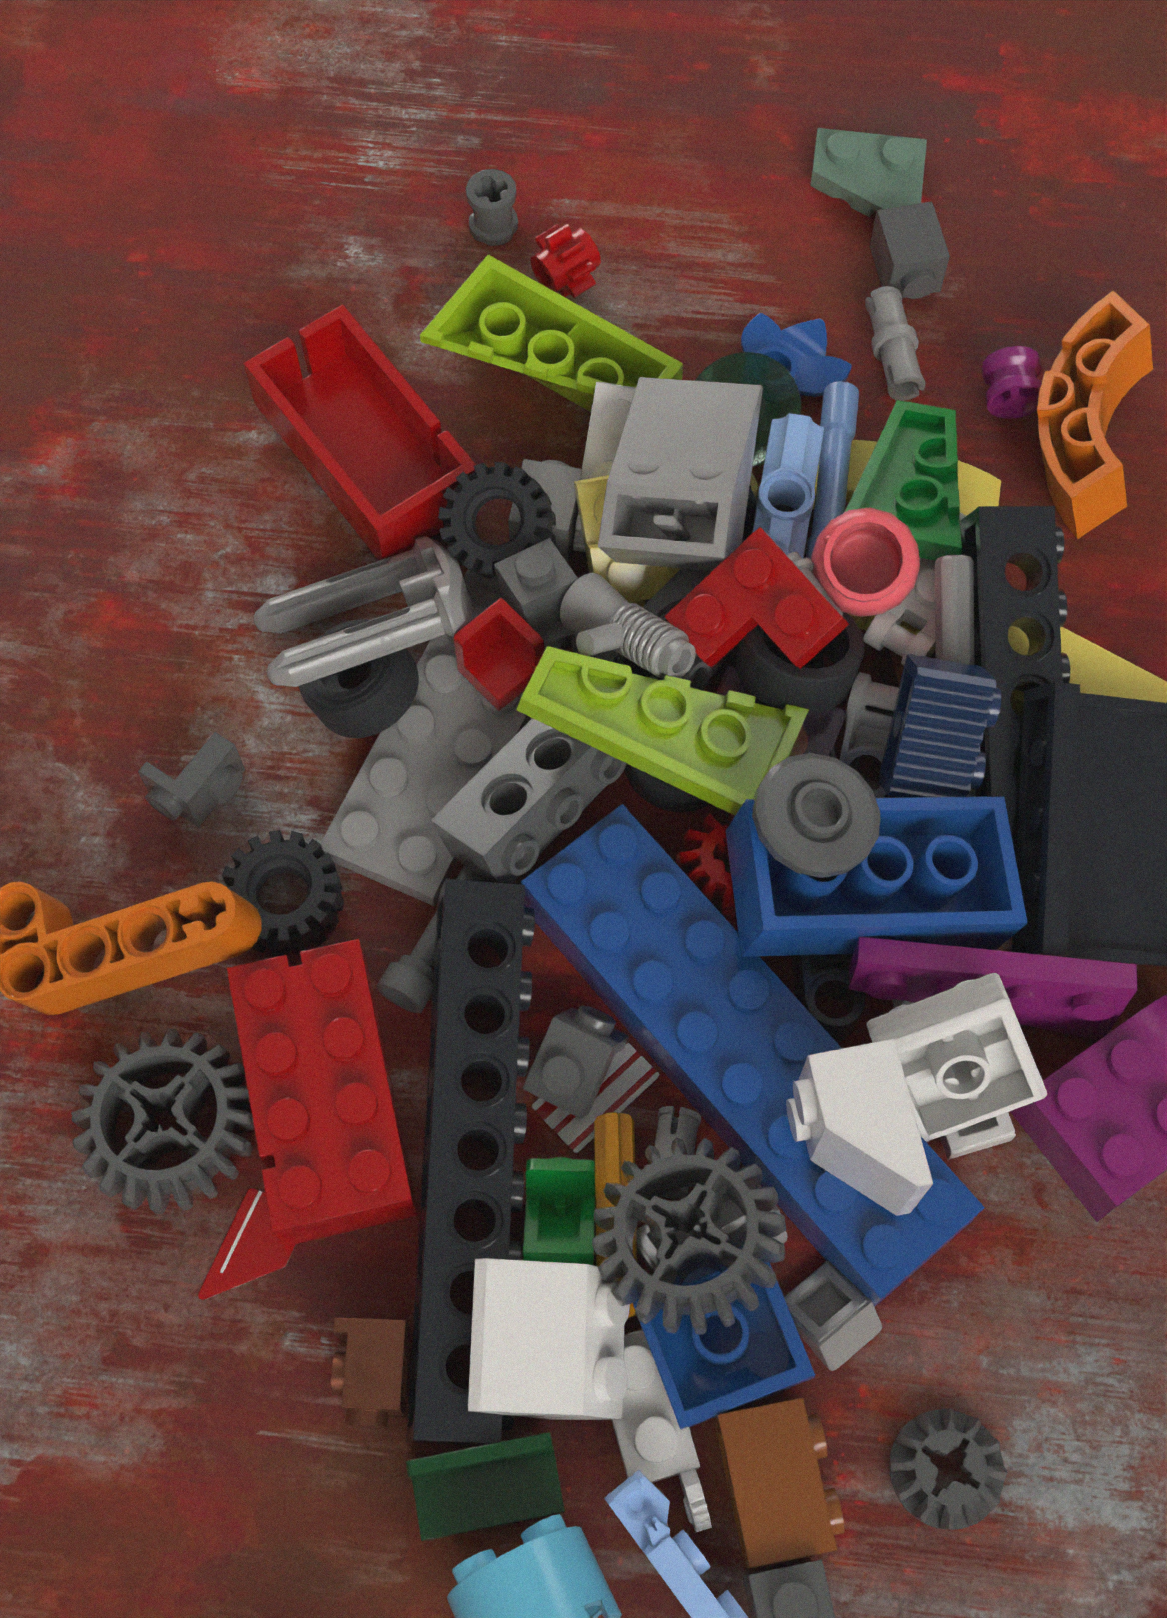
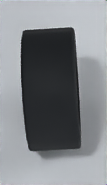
[736,612,865,715]

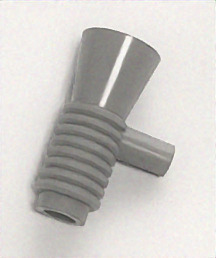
[560,573,696,678]

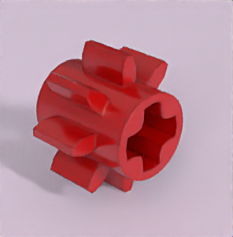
[530,224,601,298]

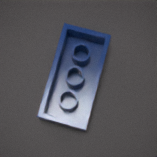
[725,797,1027,957]

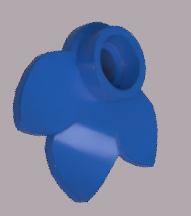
[741,313,852,404]

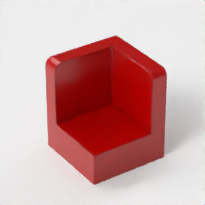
[453,598,544,711]

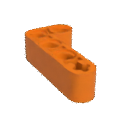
[0,881,262,1015]

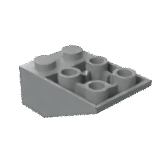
[598,377,763,571]

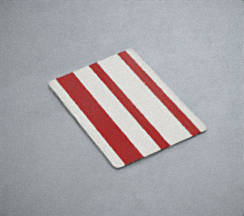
[532,1042,659,1153]

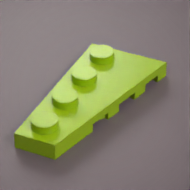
[516,646,809,815]

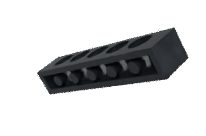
[960,506,1070,858]

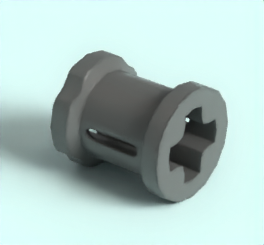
[466,169,518,246]

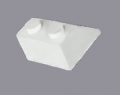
[786,1039,933,1216]
[468,1258,630,1420]

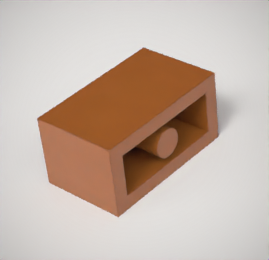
[714,1398,845,1570]

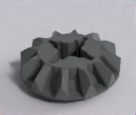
[889,1408,1008,1530]

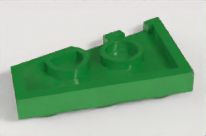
[844,400,962,561]

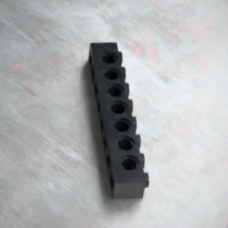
[406,878,535,1446]

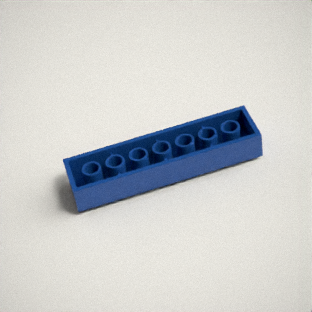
[521,804,985,1307]

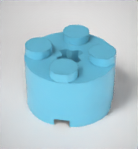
[447,1514,622,1618]

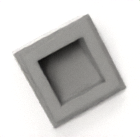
[784,1260,882,1371]

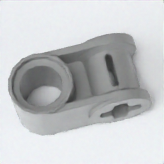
[840,672,899,798]

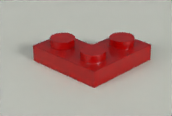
[664,527,849,669]

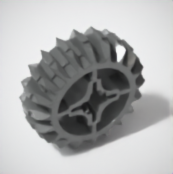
[71,1028,254,1214]
[592,1137,786,1334]

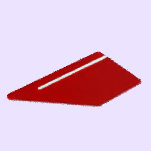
[198,1188,296,1300]

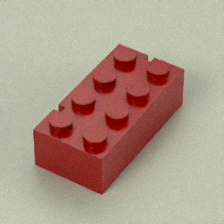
[243,304,476,560]
[227,939,418,1247]

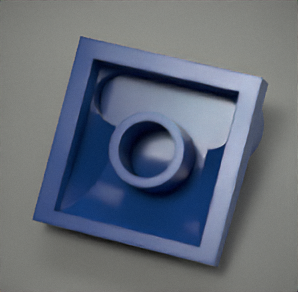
[633,1245,815,1430]

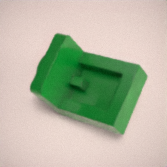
[523,1157,595,1265]

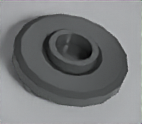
[752,753,881,878]

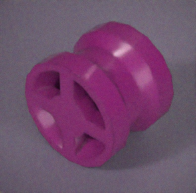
[982,346,1042,419]

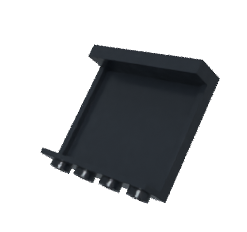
[1012,682,1167,967]

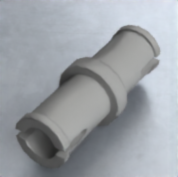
[865,286,926,401]

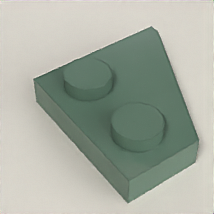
[810,128,927,218]

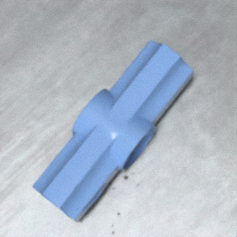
[752,413,824,559]

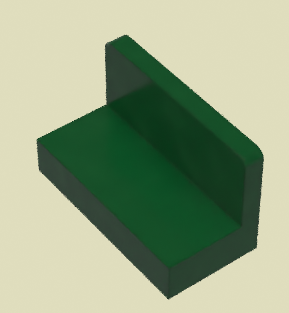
[406,1432,565,1542]

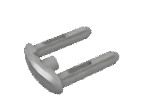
[254,536,472,687]

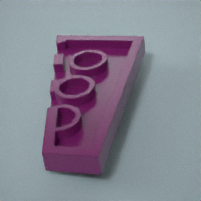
[848,937,1137,1041]

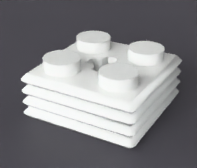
[867,973,1047,1142]

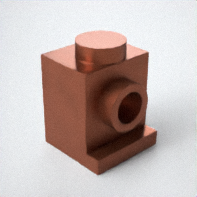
[331,1318,412,1429]

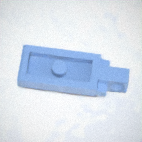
[604,1470,748,1618]

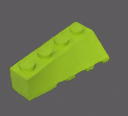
[420,255,683,412]

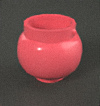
[811,507,920,617]

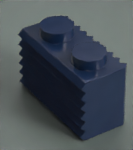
[878,654,1001,798]

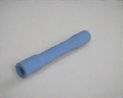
[806,381,859,559]

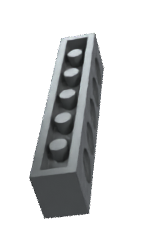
[431,568,739,884]

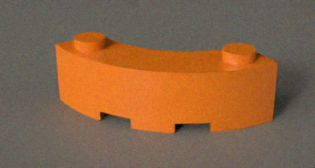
[1037,291,1153,539]

